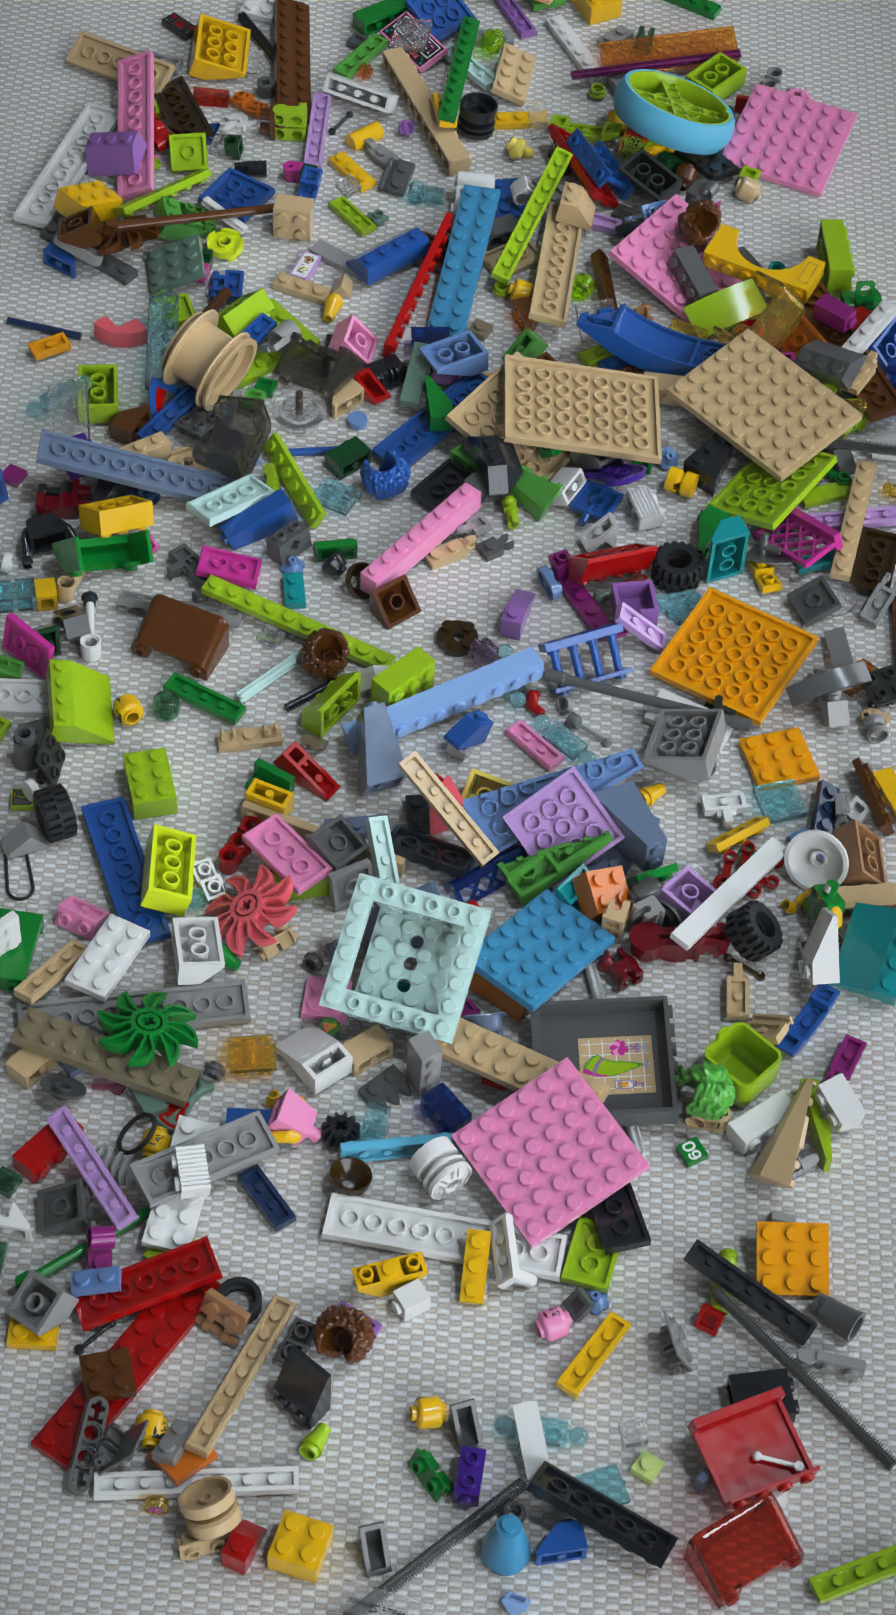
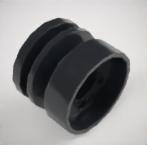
[457,92,498,140]

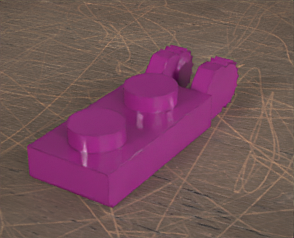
[824,1034,867,1082]

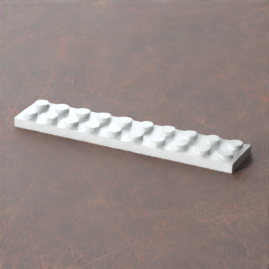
[13,102,118,229]
[322,1192,567,1282]

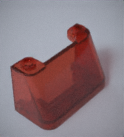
[684,1491,804,1609]

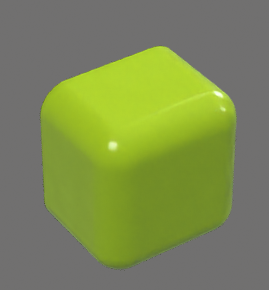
[702,1022,782,1107]

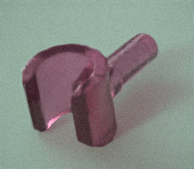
[92,1082,126,1096]

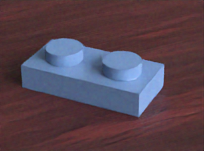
[70,1265,122,1297]

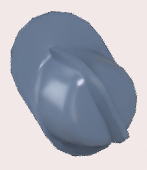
[460,1012,507,1036]

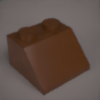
[57,206,103,249]

